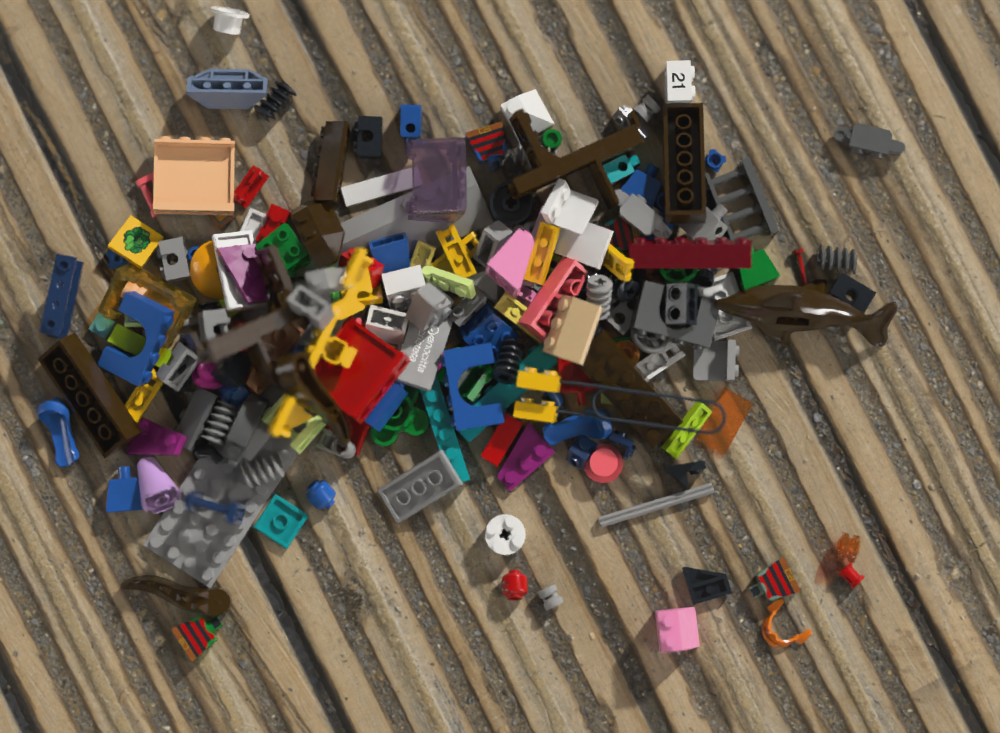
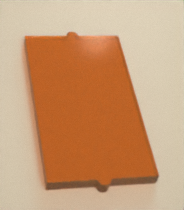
[696,387,753,455]

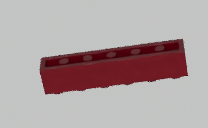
[629,237,752,269]

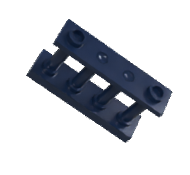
[39,254,84,339]
[184,490,247,525]

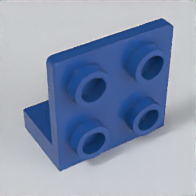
[459,303,519,361]

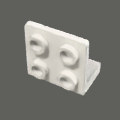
[541,178,599,235]

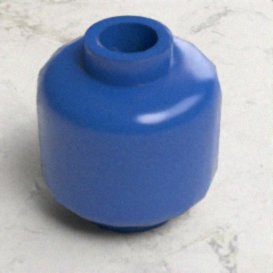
[306,480,336,510]

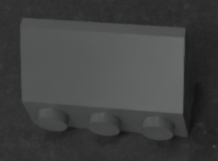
[173,387,221,452]

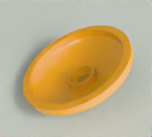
[190,240,224,299]

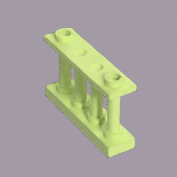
[261,393,326,454]

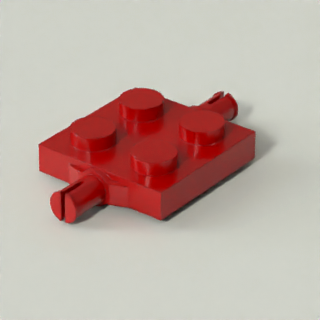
[557,357,599,406]

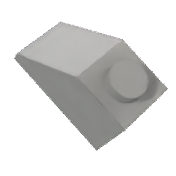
[305,268,353,296]

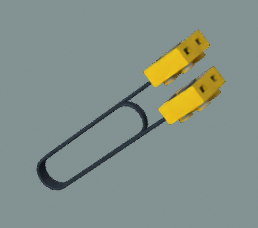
[513,367,726,434]

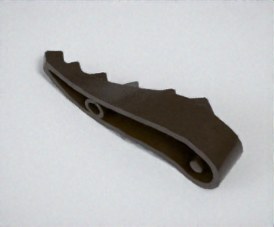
[276,352,350,448]
[121,575,232,616]

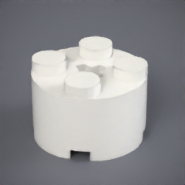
[485,514,525,555]

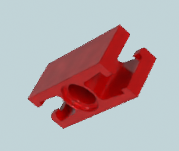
[480,413,523,467]

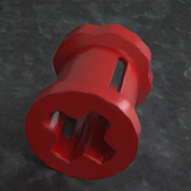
[838,562,864,589]

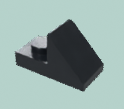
[664,460,706,488]

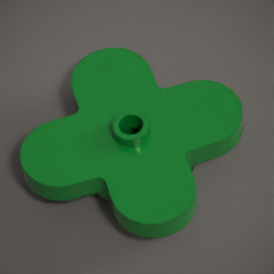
[371,384,430,447]

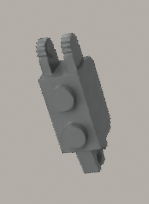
[834,123,906,159]

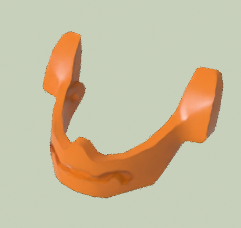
[762,598,812,647]

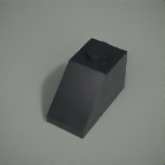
[211,352,252,389]

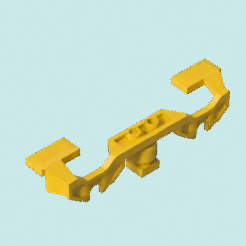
[267,247,374,438]

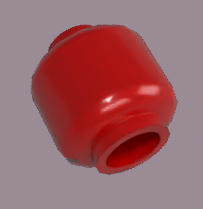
[502,570,528,601]

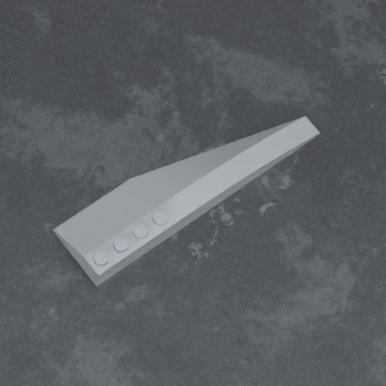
[292,166,494,278]

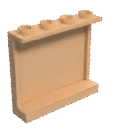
[153,136,235,216]

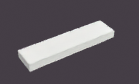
[341,166,423,207]

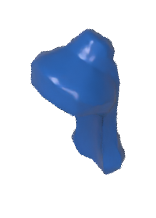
[36,397,79,468]
[542,408,613,445]

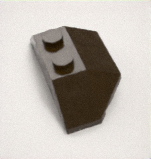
[291,201,345,270]

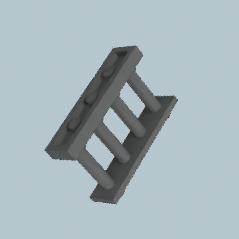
[705,157,779,240]

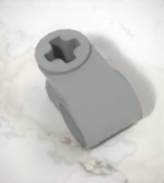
[315,428,356,459]

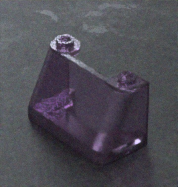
[405,137,467,224]

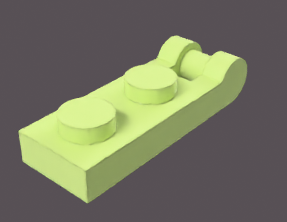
[422,266,476,299]

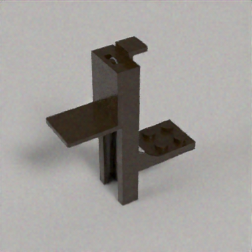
[506,108,643,210]
[185,245,332,386]

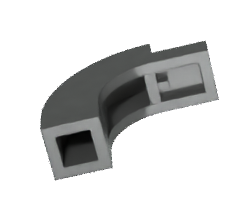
[221,393,270,463]

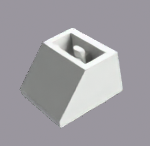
[381,265,425,312]
[365,305,410,346]

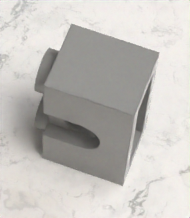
[473,220,513,268]
[156,237,191,283]
[287,284,335,331]
[197,309,230,342]
[155,342,201,391]

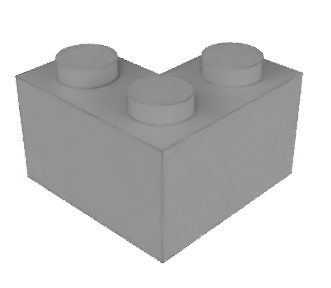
[405,282,454,332]

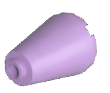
[137,456,181,513]

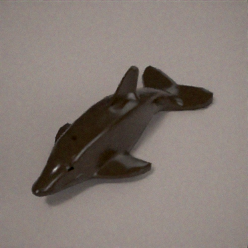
[714,279,898,347]

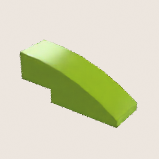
[108,323,172,368]

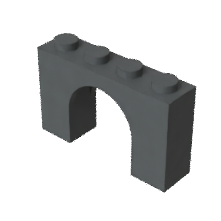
[629,280,719,351]

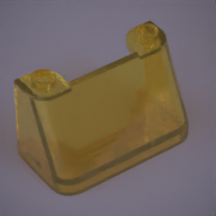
[98,264,197,349]

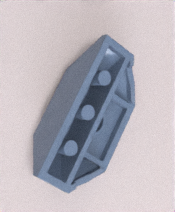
[186,69,268,109]

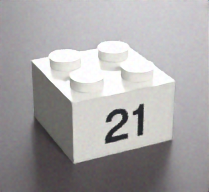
[664,60,695,103]

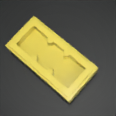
[410,240,437,279]

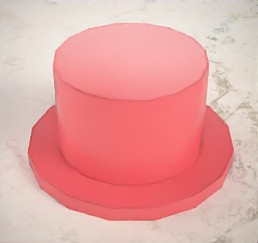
[584,443,623,483]

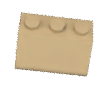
[542,294,603,365]

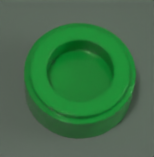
[542,129,562,150]

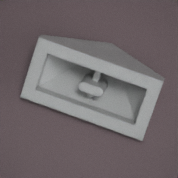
[468,266,505,303]

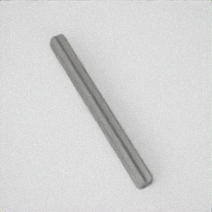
[598,483,714,527]

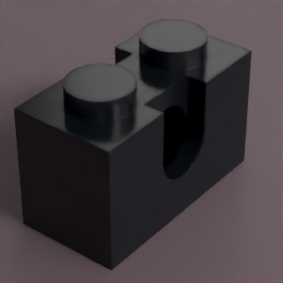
[353,116,383,159]
[828,272,877,313]

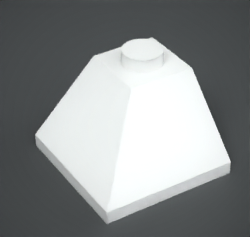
[501,89,554,141]

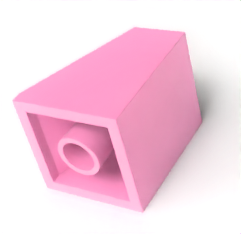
[485,228,535,299]
[655,606,700,653]

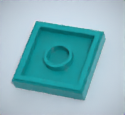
[253,494,309,549]

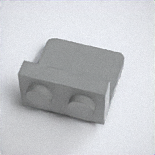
[693,340,739,382]

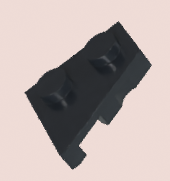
[682,567,732,605]

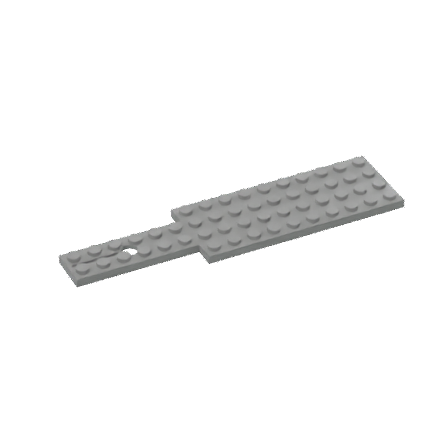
[143,291,368,588]

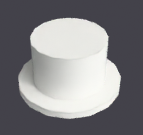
[210,6,250,35]

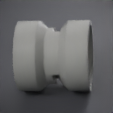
[633,95,661,123]
[537,584,564,611]

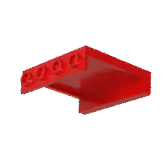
[313,316,411,424]

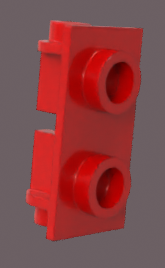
[234,165,270,209]

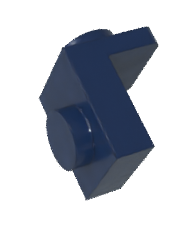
[608,430,636,460]
[566,434,598,470]

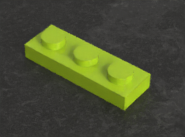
[661,402,712,459]

